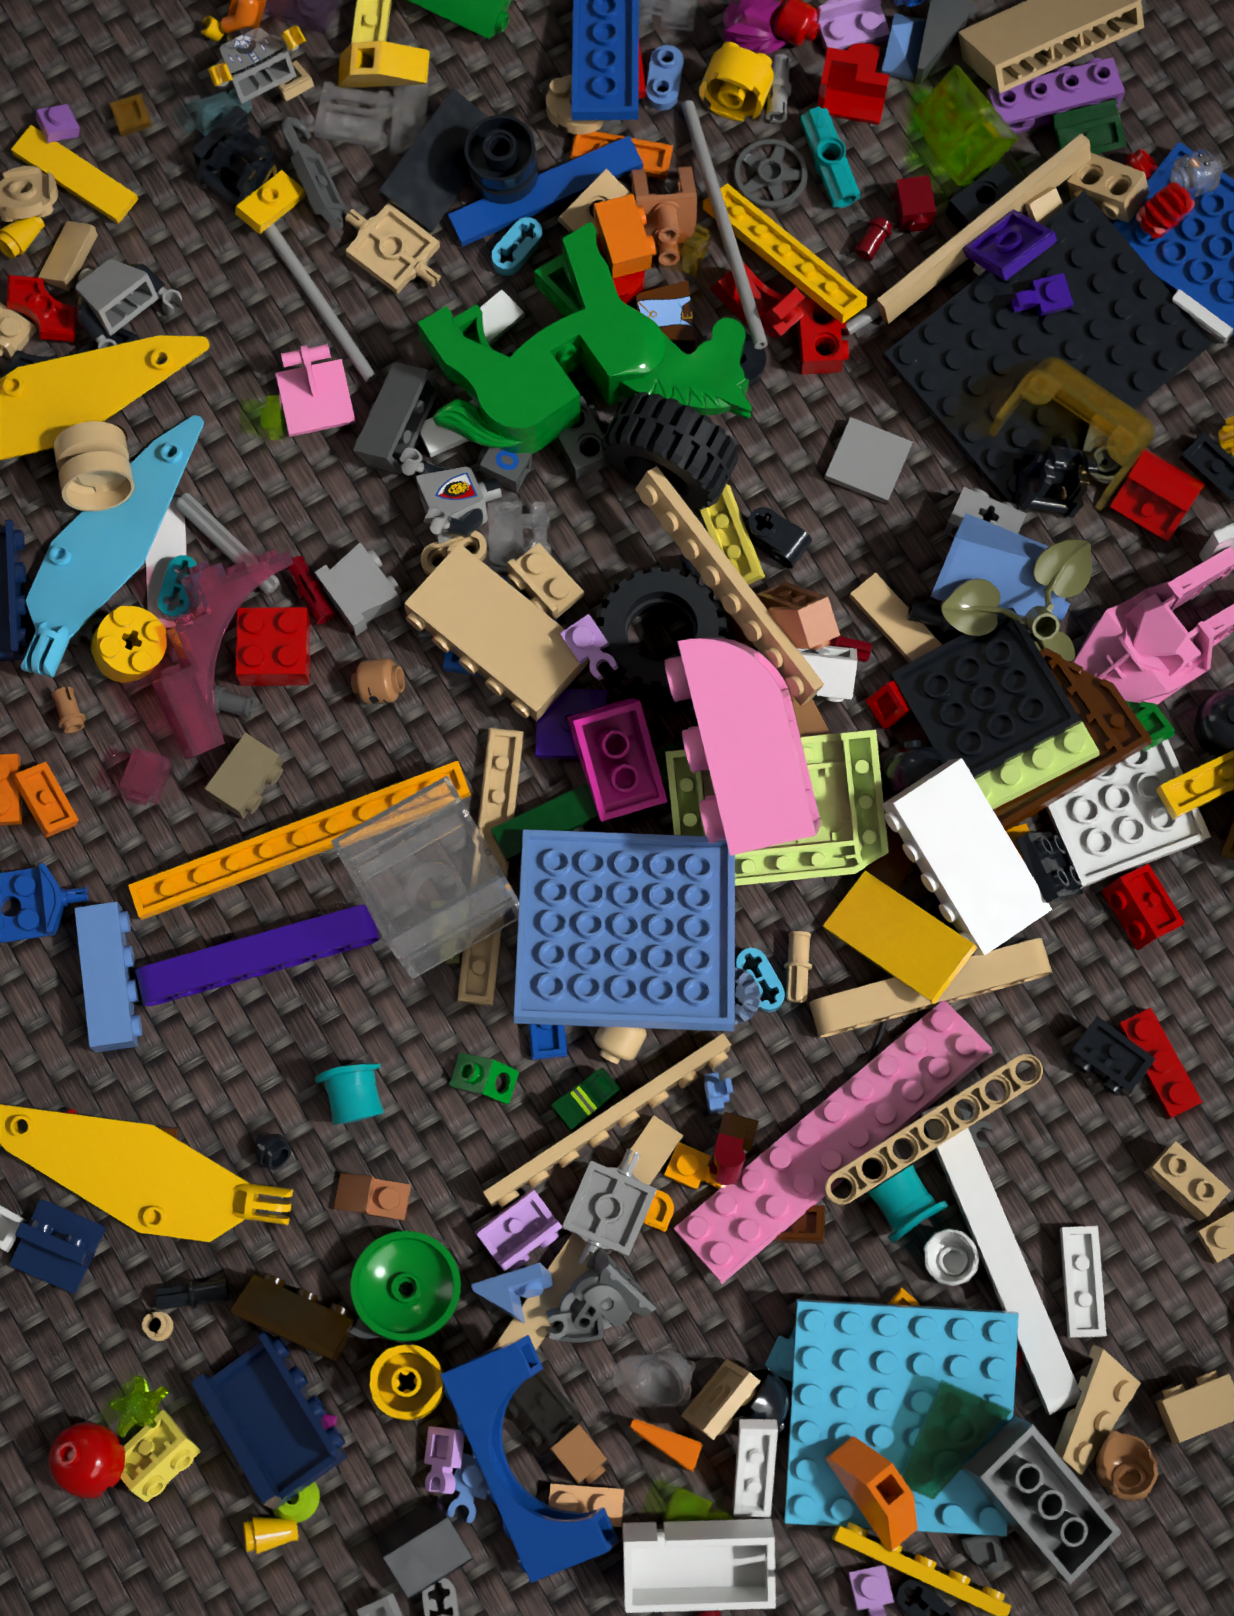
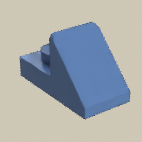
[472,1263,553,1323]

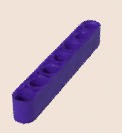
[135,904,381,1006]

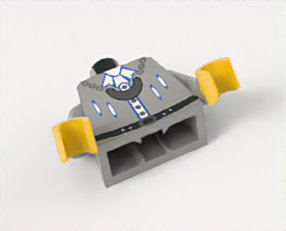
[208,25,306,104]

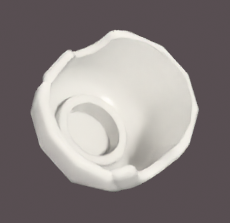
[924,1228,979,1286]

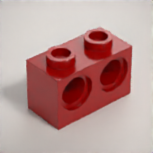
[797,298,849,375]

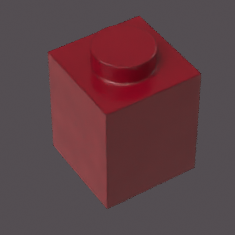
[893,175,936,231]

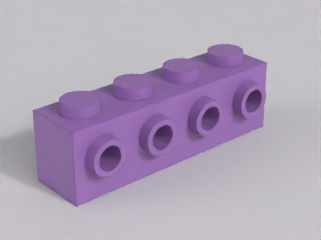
[983,57,1125,139]

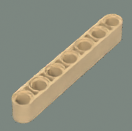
[809,938,1052,1038]
[824,1054,1043,1205]

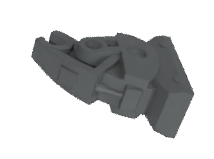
[546,1248,656,1342]

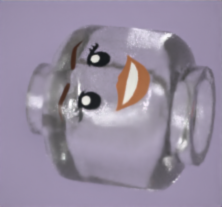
[1170,149,1223,198]

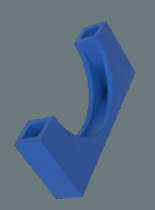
[441,1335,619,1583]

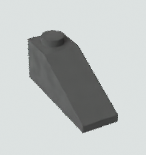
[914,0,977,85]

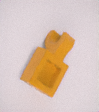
[664,1142,726,1191]

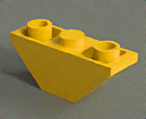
[337,41,430,88]

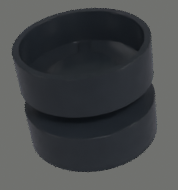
[465,115,539,204]

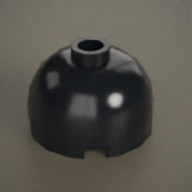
[1194,689,1234,756]
[880,740,946,795]
[727,1365,790,1437]

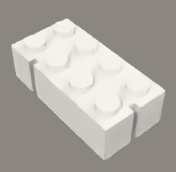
[623,1519,776,1613]

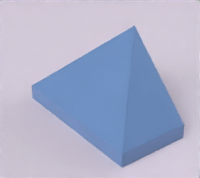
[882,13,926,80]

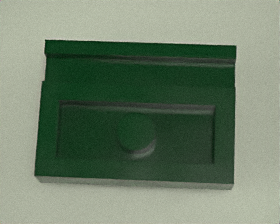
[1050,99,1127,154]

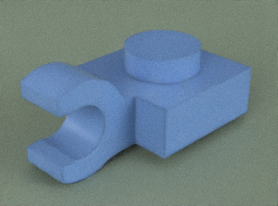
[703,1072,734,1115]

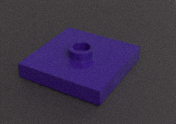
[962,209,1057,281]
[536,689,607,759]

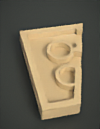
[1054,1344,1141,1475]

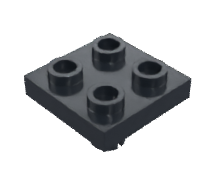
[1015,831,1084,903]

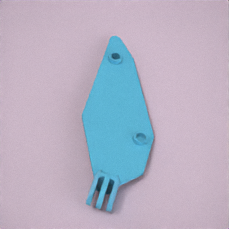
[20,415,204,678]

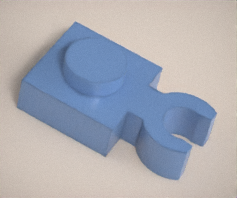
[448,1453,488,1523]

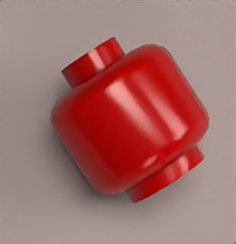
[770,0,821,47]

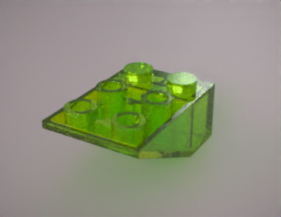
[912,65,1019,186]

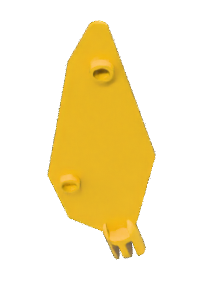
[0,335,210,461]
[0,1104,293,1242]

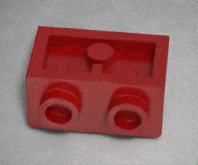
[1102,863,1185,950]

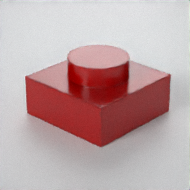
[866,680,911,729]

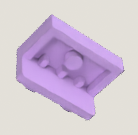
[475,1188,562,1271]

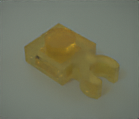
[680,224,710,276]

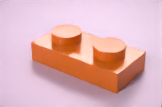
[0,753,22,826]
[13,762,79,838]

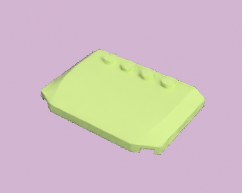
[665,729,889,886]

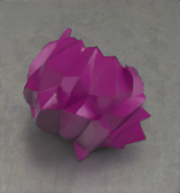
[723,0,788,56]

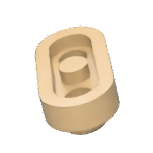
[421,531,487,576]

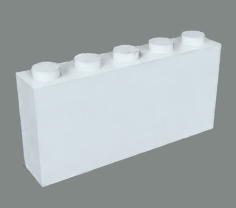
[882,758,1052,956]

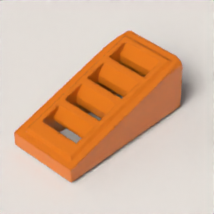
[630,1419,702,1472]

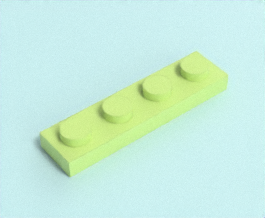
[975,722,1100,809]

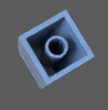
[930,513,1070,622]

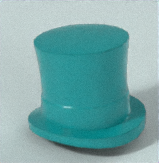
[315,1062,385,1125]
[867,1164,948,1243]

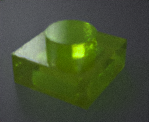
[260,395,284,440]

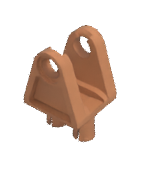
[631,166,697,266]

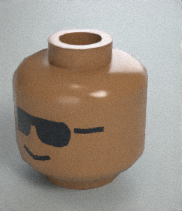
[351,658,405,705]

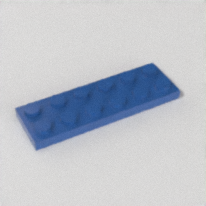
[572,0,639,121]

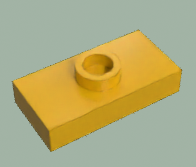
[235,170,306,234]

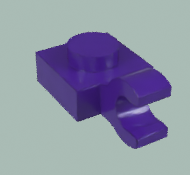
[1010,273,1074,316]

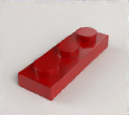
[1118,1008,1202,1120]

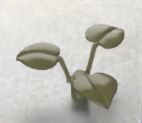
[941,539,1092,662]

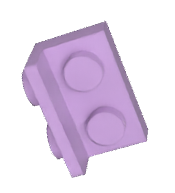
[817,0,890,52]

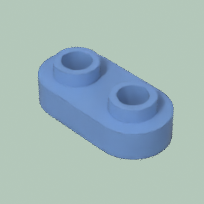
[646,45,683,110]

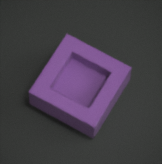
[36,104,80,143]

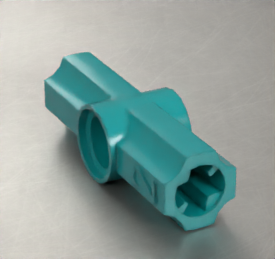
[800,106,860,209]

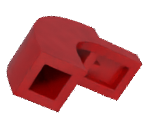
[710,262,805,338]

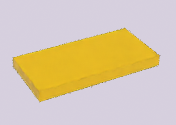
[823,871,977,1004]

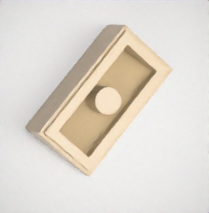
[38,221,98,292]

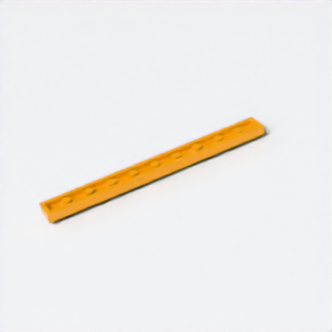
[128,761,471,920]

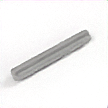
[175,493,280,594]

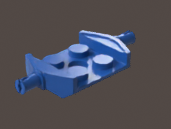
[0,863,89,943]

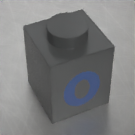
[477,446,532,493]

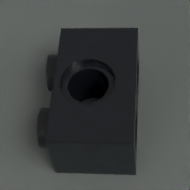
[946,162,1019,231]

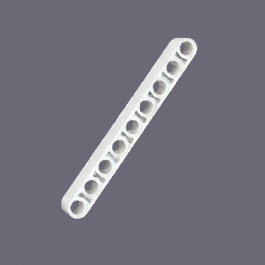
[921,1103,1081,1415]

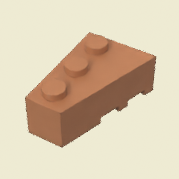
[727,582,840,650]

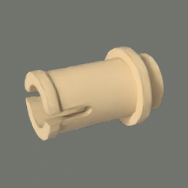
[142,1312,174,1341]

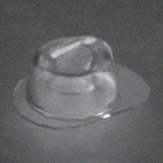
[613,1348,696,1407]

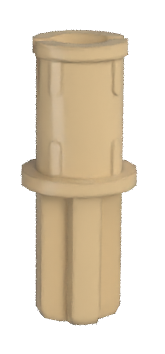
[784,931,812,1003]

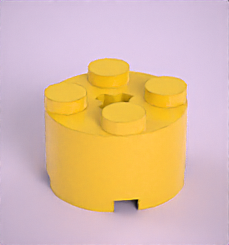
[699,42,774,121]
[91,606,167,683]
[370,1344,444,1421]

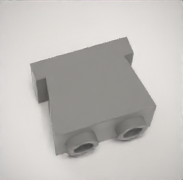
[315,542,402,636]

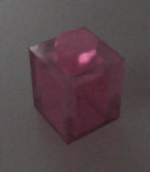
[120,747,172,806]

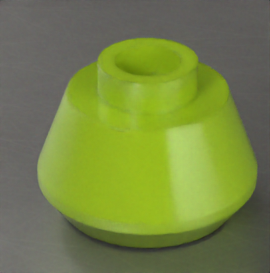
[271,1482,320,1523]

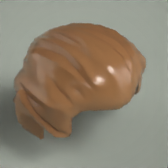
[1096,1430,1159,1502]

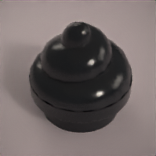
[255,1133,291,1170]

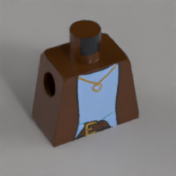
[635,281,695,354]

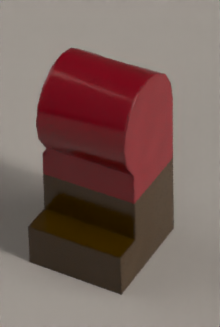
[709,1111,759,1185]

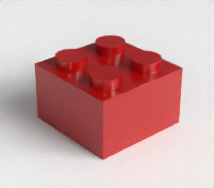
[236,607,311,686]

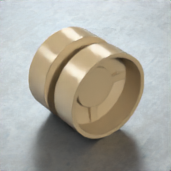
[54,421,135,511]

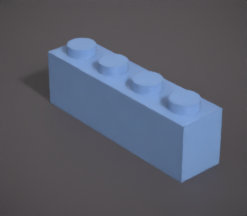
[75,902,142,1053]

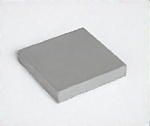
[824,417,913,504]

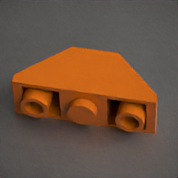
[825,1436,918,1552]

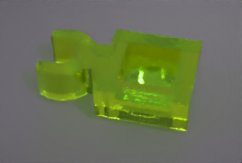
[662,1485,733,1522]

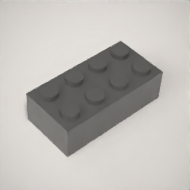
[962,1416,1122,1585]

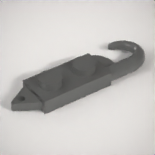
[281,117,346,232]

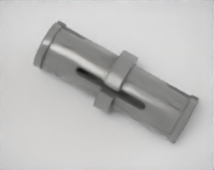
[766,54,792,123]

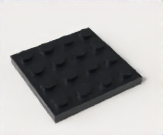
[891,608,1081,779]

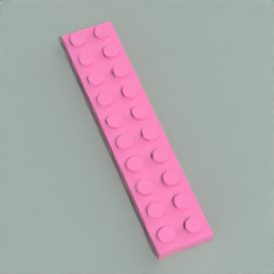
[674,1001,993,1284]

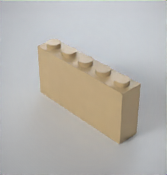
[958,0,1144,94]
[404,543,590,721]

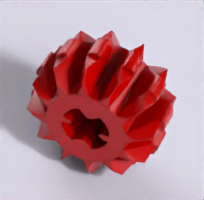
[1136,182,1195,239]

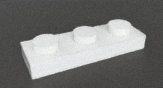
[1060,1226,1107,1338]
[733,1419,778,1517]

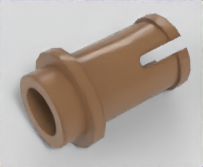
[51,687,86,733]

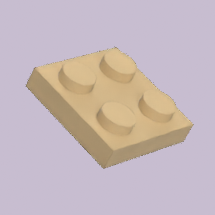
[681,1359,760,1440]

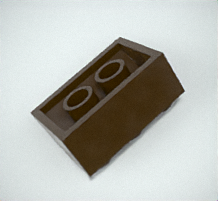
[230,1272,356,1362]

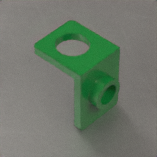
[449,1053,519,1104]

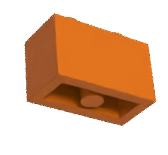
[593,194,656,279]

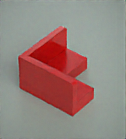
[817,47,890,125]

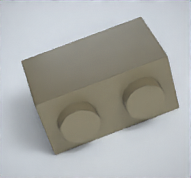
[205,732,283,819]

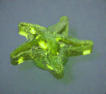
[110,1376,168,1437]

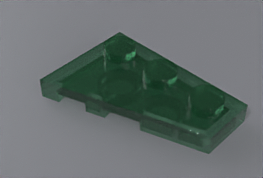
[901,1379,1012,1500]

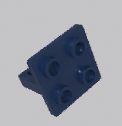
[10,1199,106,1294]

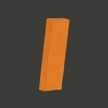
[570,131,673,180]

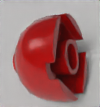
[48,1422,126,1499]

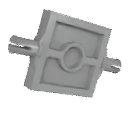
[562,1149,657,1269]

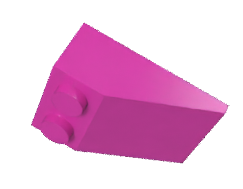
[567,698,668,822]

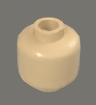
[594,1027,647,1064]

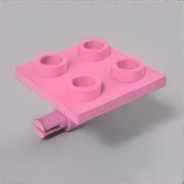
[276,343,356,437]

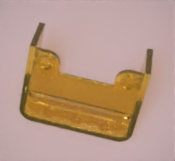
[989,357,1154,511]

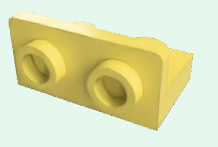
[120,1410,201,1502]

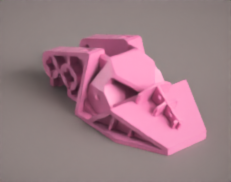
[1074,547,1234,705]

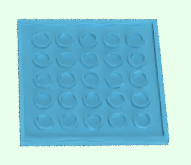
[784,1299,1019,1536]

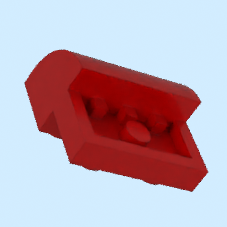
[1110,449,1205,542]

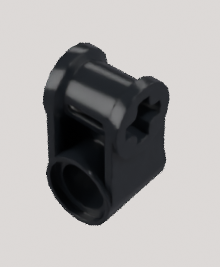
[746,507,812,569]

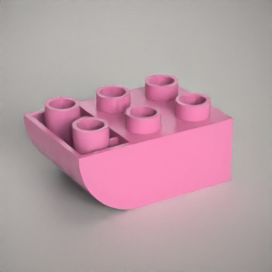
[665,637,822,856]

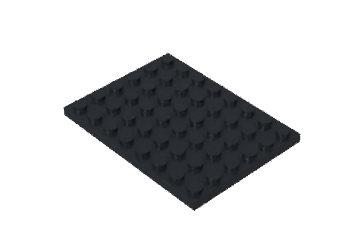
[882,190,1213,504]

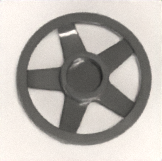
[734,139,808,209]

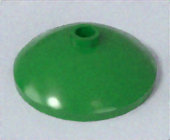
[351,1231,461,1342]

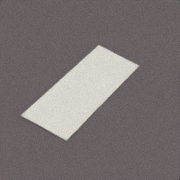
[146,497,190,628]

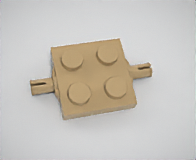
[345,203,441,295]

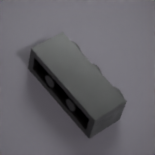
[353,362,441,474]

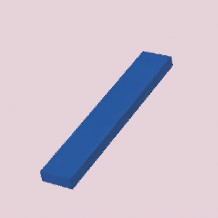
[448,136,643,247]

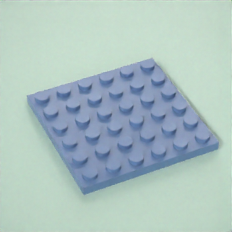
[514,830,735,1031]

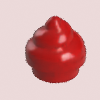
[1124,148,1158,181]

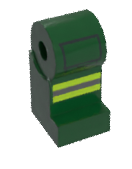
[551,1067,621,1133]

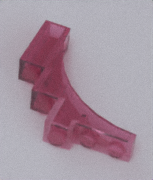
[152,549,294,760]

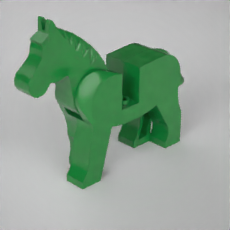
[417,222,752,454]

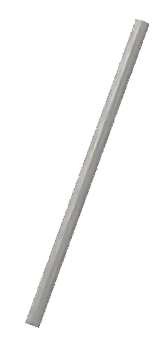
[681,100,768,349]

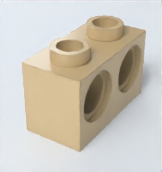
[1067,153,1150,223]
[1145,1141,1231,1221]

